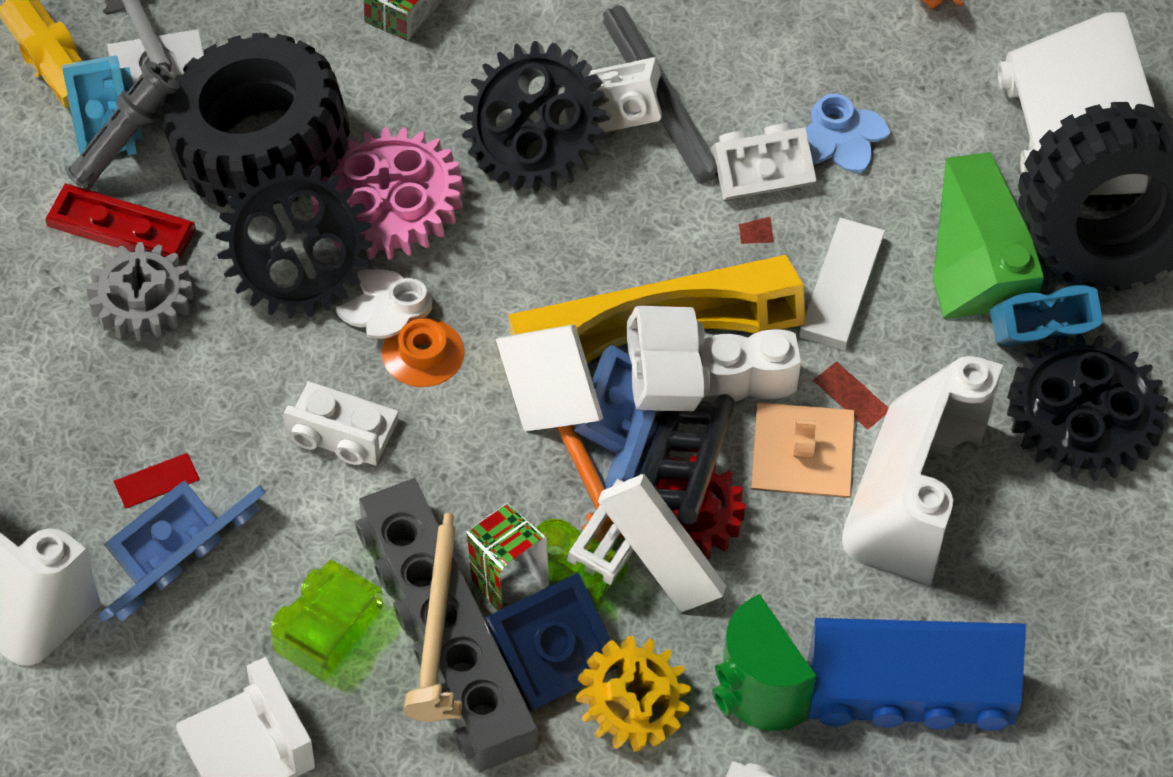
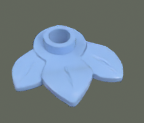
[806,93,890,173]

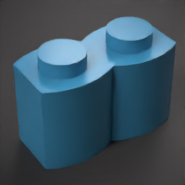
[990,285,1103,347]

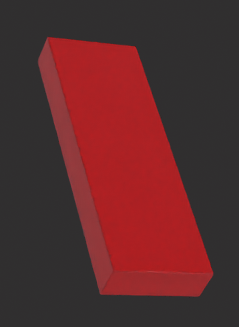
[45,183,196,261]

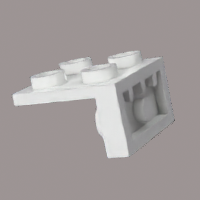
[176,657,315,777]

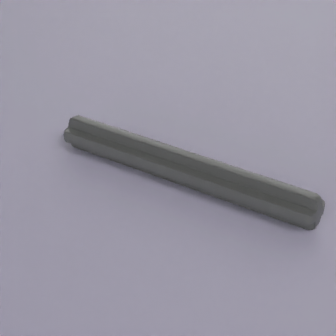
[603,5,718,183]

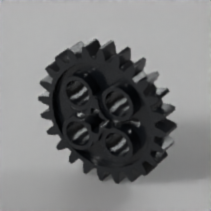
[460,41,611,193]
[216,161,373,319]
[1007,334,1168,481]

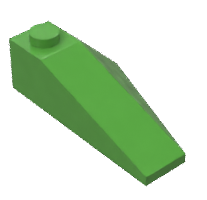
[933,152,1044,319]

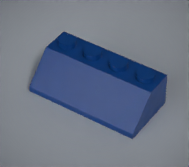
[807,618,1026,731]

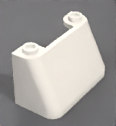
[998,12,1155,195]
[842,356,1003,586]
[0,528,101,666]

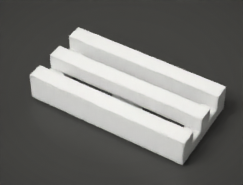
[566,478,634,585]

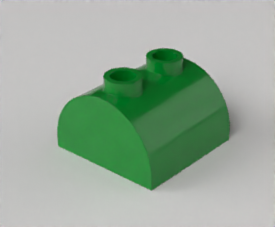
[712,594,816,731]

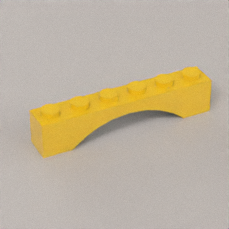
[508,255,806,363]

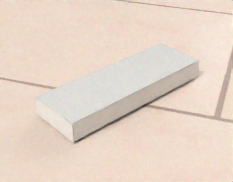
[799,218,885,350]
[598,474,726,613]

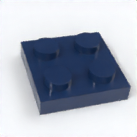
[484,572,618,711]

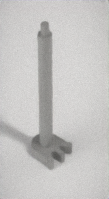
[100,0,171,73]

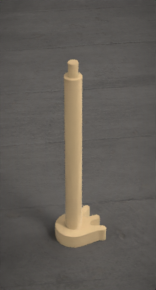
[404,513,463,722]

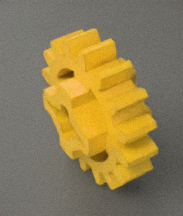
[576,636,691,752]

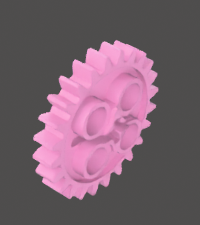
[311,127,465,260]

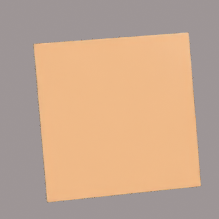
[751,402,854,498]

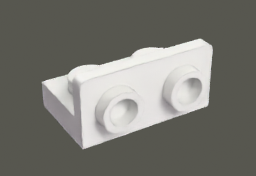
[562,57,662,132]
[710,123,816,201]
[283,381,399,466]

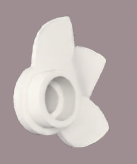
[336,269,432,339]

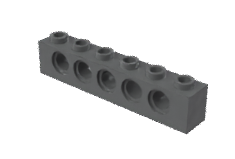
[355,478,537,772]

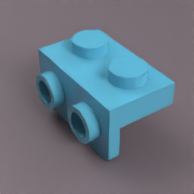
[62,55,143,156]

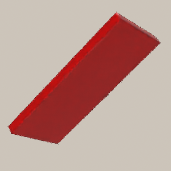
[113,453,200,509]

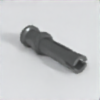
[66,61,180,190]

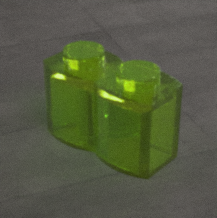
[270,559,383,681]

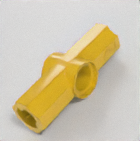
[0,0,82,108]

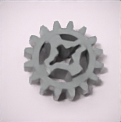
[86,242,193,341]

